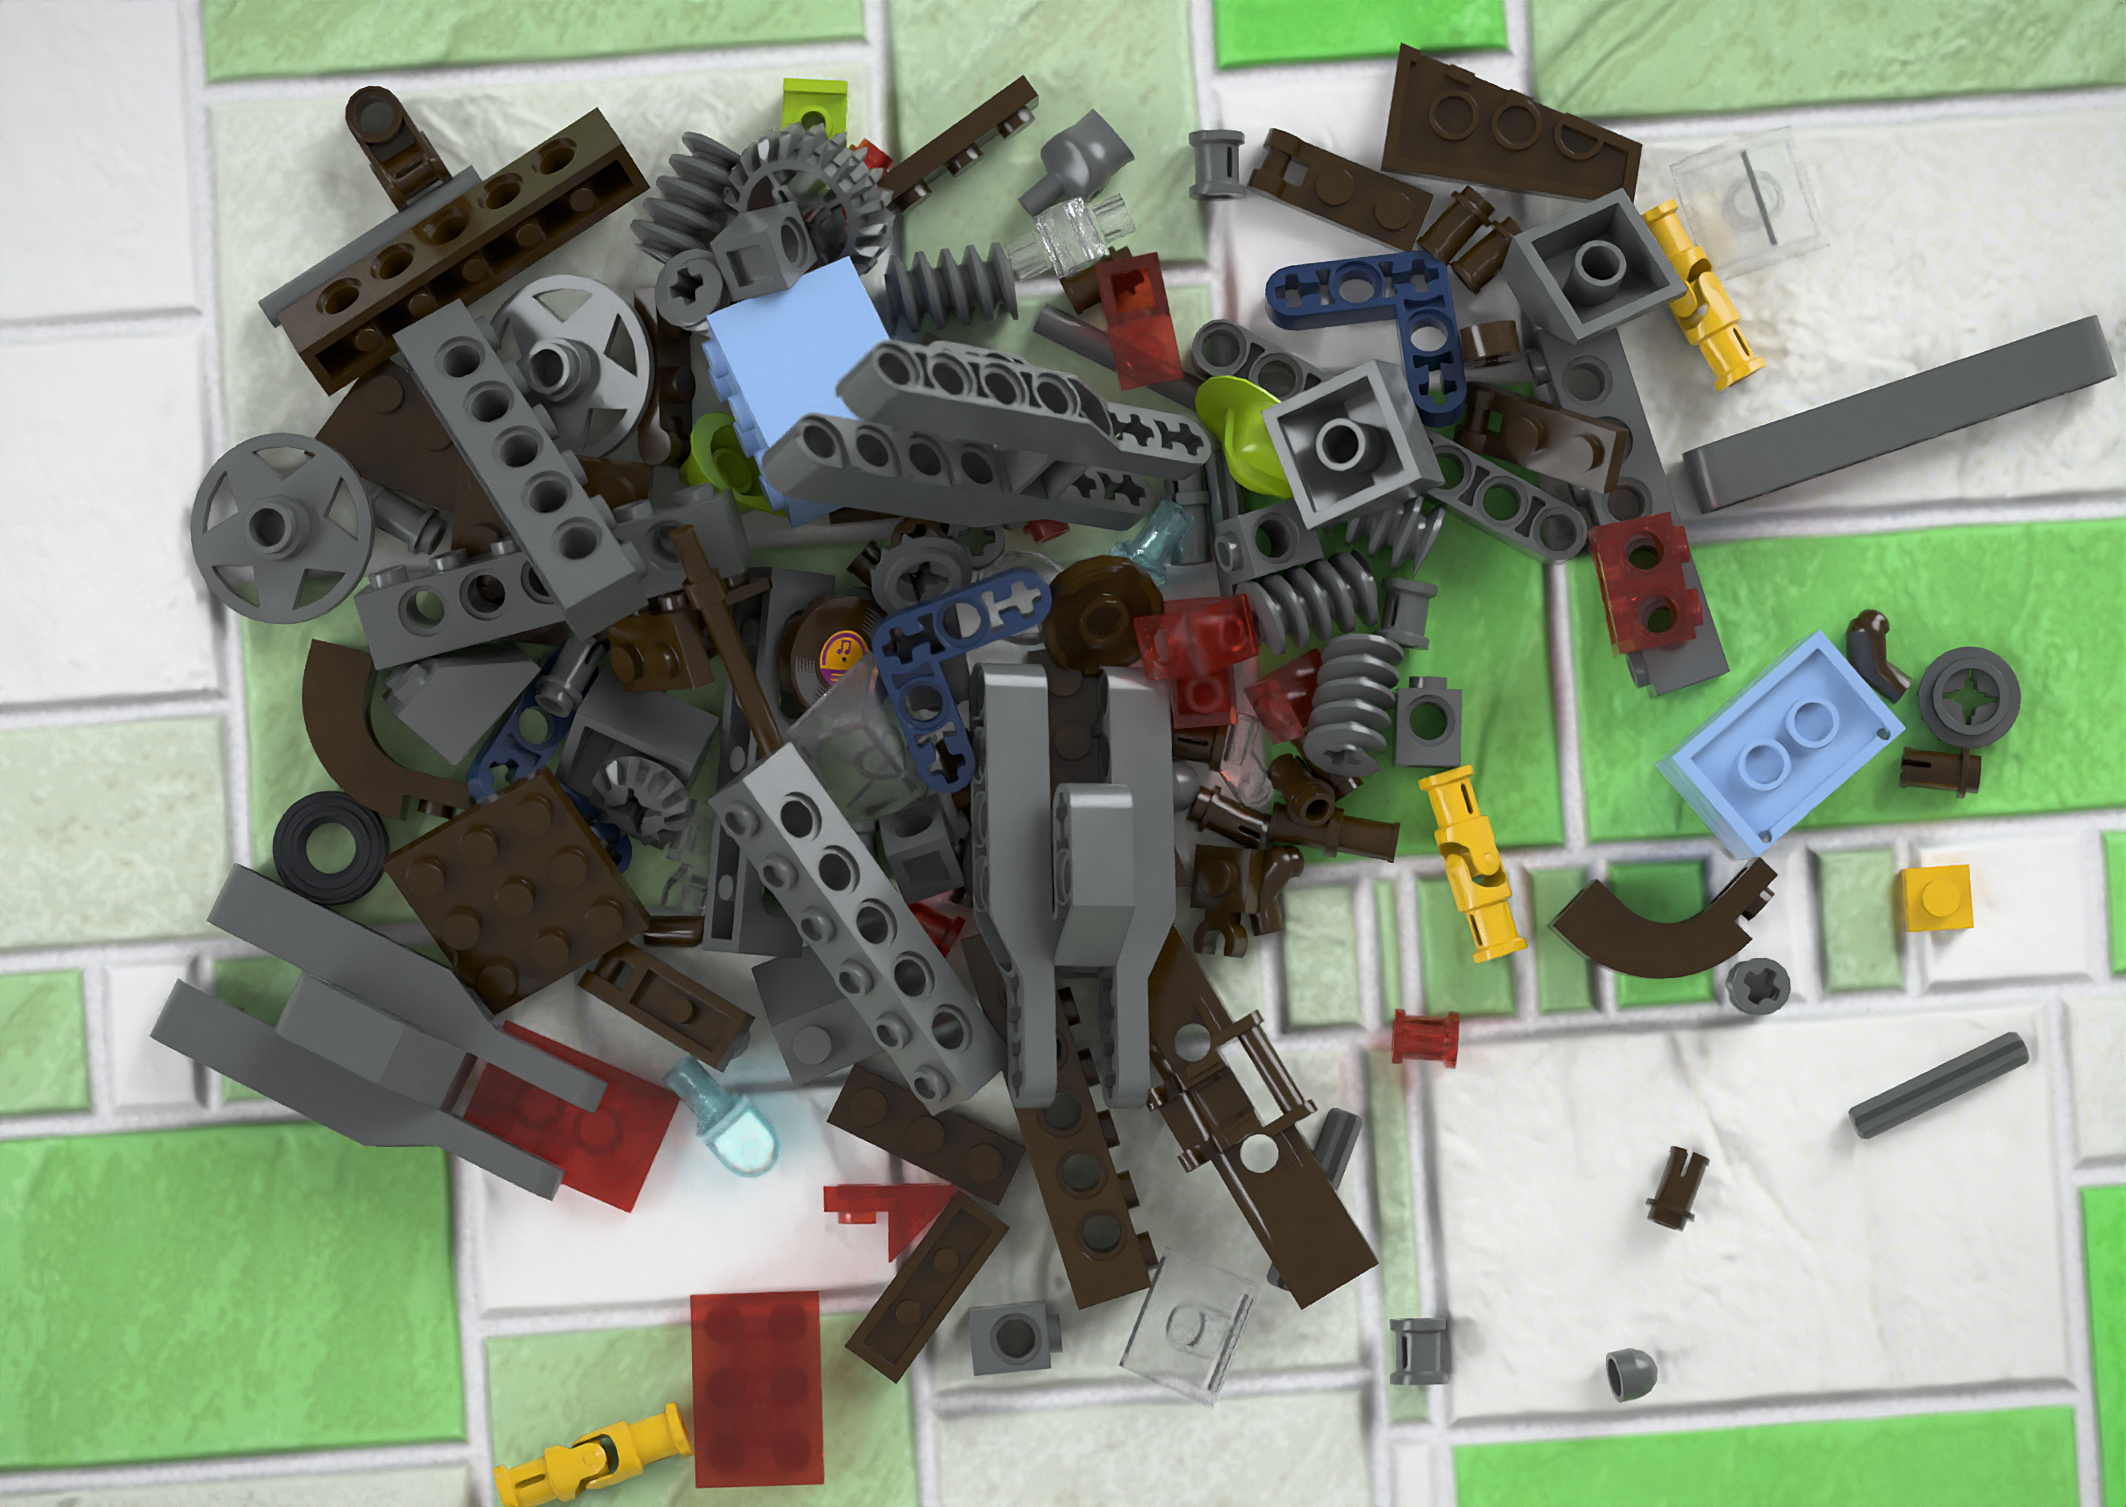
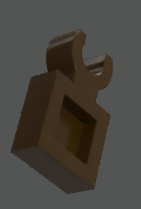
[1190,844,1264,958]

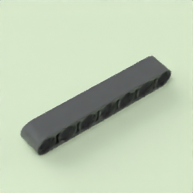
[1682,315,2118,515]
[1191,319,1588,566]

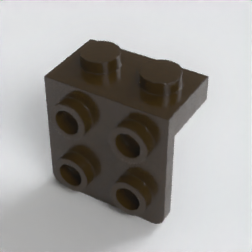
[605,570,773,692]

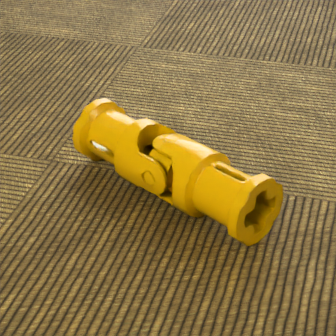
[1641,199,1766,393]
[1418,764,1528,964]
[493,1401,694,1507]

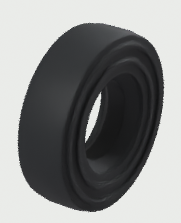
[272,791,389,906]

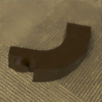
[302,638,477,821]
[1547,857,1778,979]

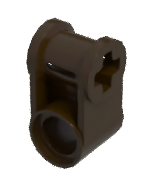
[345,86,454,212]

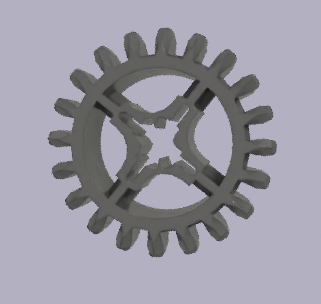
[723,121,896,277]

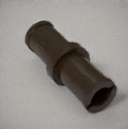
[1268,801,1400,863]

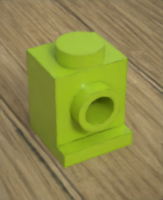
[782,78,850,147]

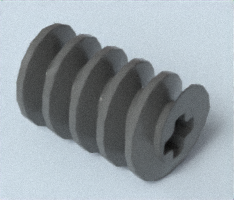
[630,131,741,265]
[884,242,1018,336]
[655,249,745,339]
[1322,494,1446,579]
[1235,549,1379,656]
[1303,633,1404,777]

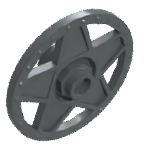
[490,275,654,458]
[190,433,375,624]

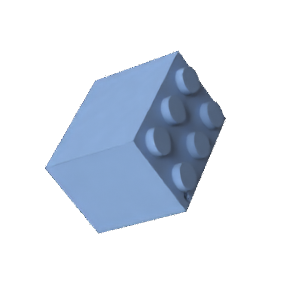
[702,256,890,528]
[1654,630,1906,861]

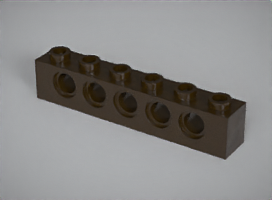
[276,107,651,397]
[960,933,1160,1310]

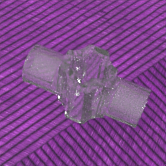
[1003,193,1136,282]

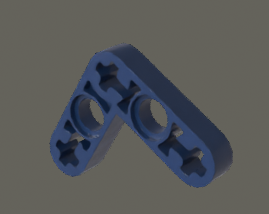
[1265,251,1467,428]
[872,566,1052,794]
[467,646,632,874]

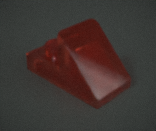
[1094,252,1184,392]
[823,1183,954,1263]

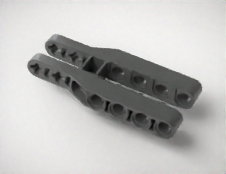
[761,340,1211,531]
[969,663,1176,1109]
[149,863,610,1201]

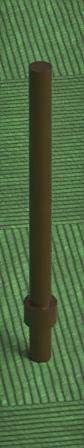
[669,524,785,757]

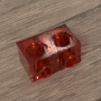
[1587,512,1704,658]

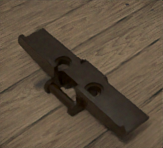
[1145,920,1379,1310]

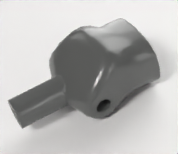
[1018,109,1135,218]

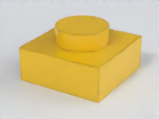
[1901,864,1974,933]

